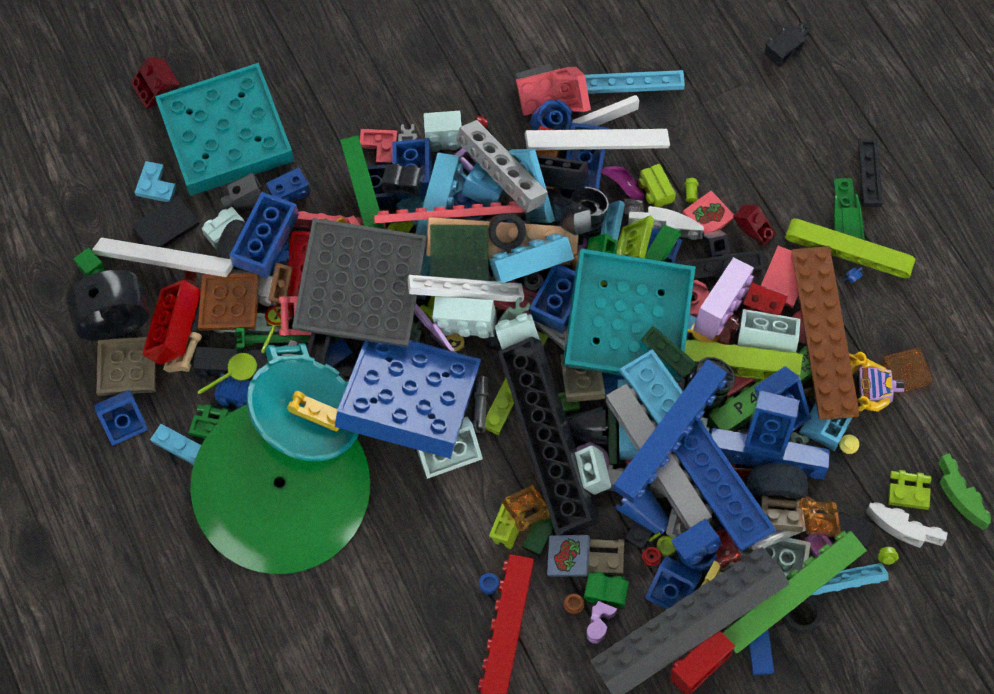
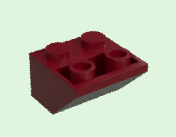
[130,57,180,109]

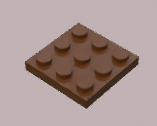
[198,273,260,331]

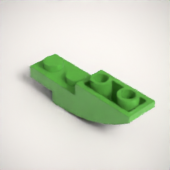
[938,453,991,530]

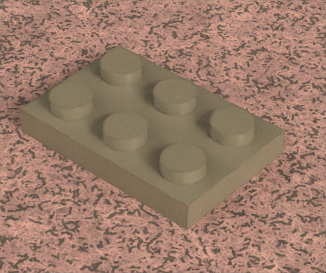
[560,354,605,402]

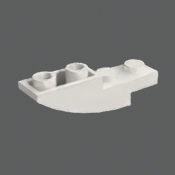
[628,206,704,240]
[866,503,948,548]

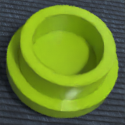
[878,547,899,565]

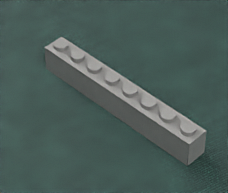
[605,384,713,530]

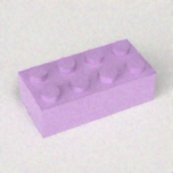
[693,257,754,341]

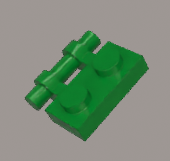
[189,404,233,439]

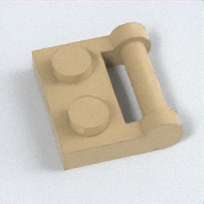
[163,332,202,373]

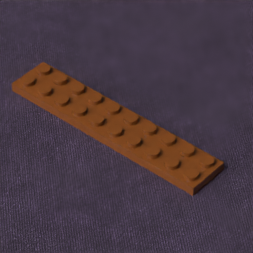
[791,246,859,420]

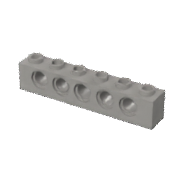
[456,120,548,213]

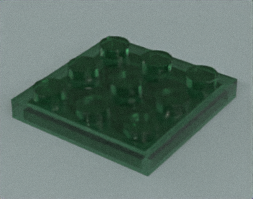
[430,224,488,281]

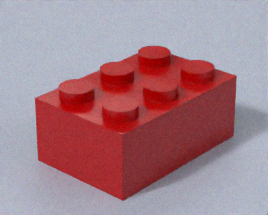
[670,631,735,694]

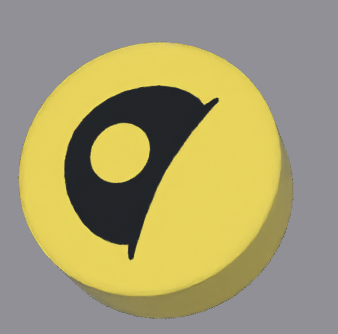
[446,334,464,353]

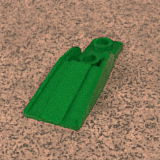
[833,178,865,240]

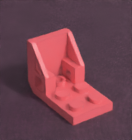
[516,67,591,116]

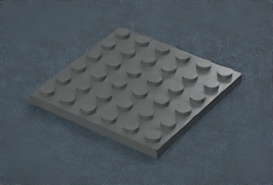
[292,218,427,347]

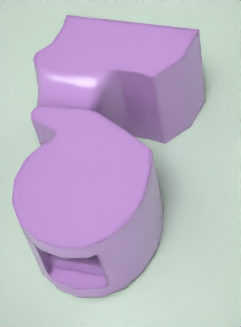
[586,601,617,644]

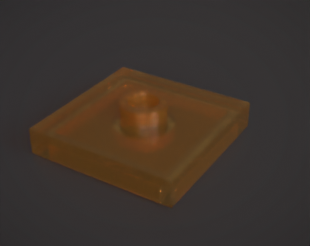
[882,347,933,393]

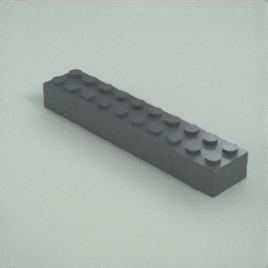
[590,547,789,694]

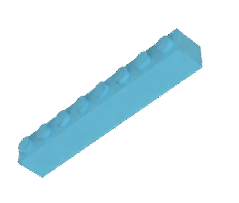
[415,153,463,300]

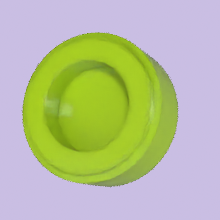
[656,536,676,557]

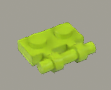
[888,470,931,510]

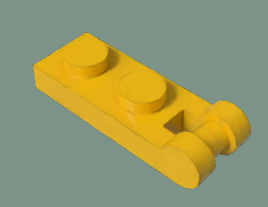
[287,391,339,432]

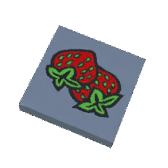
[547,535,590,577]

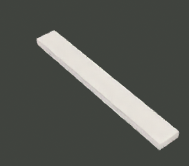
[525,129,670,150]
[92,238,234,277]

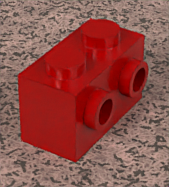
[743,282,788,315]

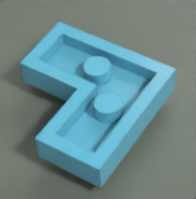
[135,161,176,202]

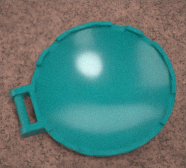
[247,343,359,461]

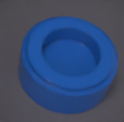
[479,573,499,594]

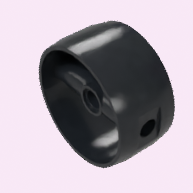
[66,270,149,341]

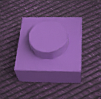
[804,528,832,557]

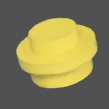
[839,435,859,454]

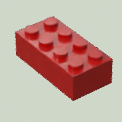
[142,280,201,365]

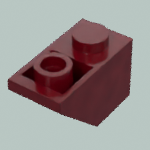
[733,204,776,246]

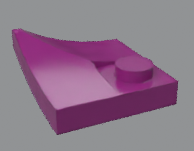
[601,166,646,202]

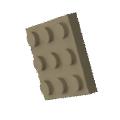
[96,337,156,396]

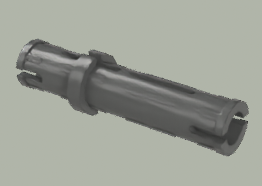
[473,376,489,433]

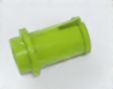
[684,178,699,203]

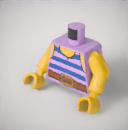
[853,352,904,412]

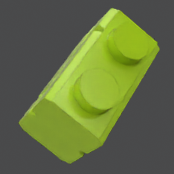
[638,164,676,208]

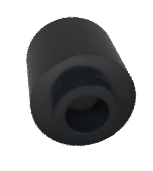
[524,271,544,293]

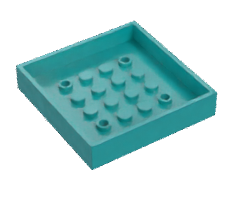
[155,63,294,196]
[562,249,696,383]

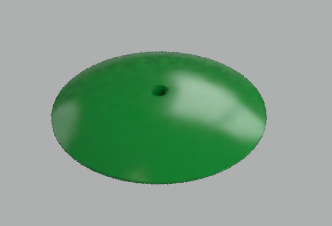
[190,405,370,574]

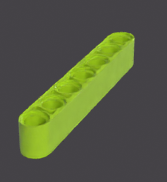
[785,219,916,278]

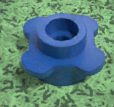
[844,267,863,284]

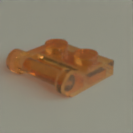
[502,485,550,531]
[799,498,841,537]

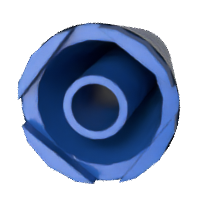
[615,485,669,534]

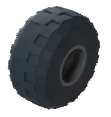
[747,463,808,507]

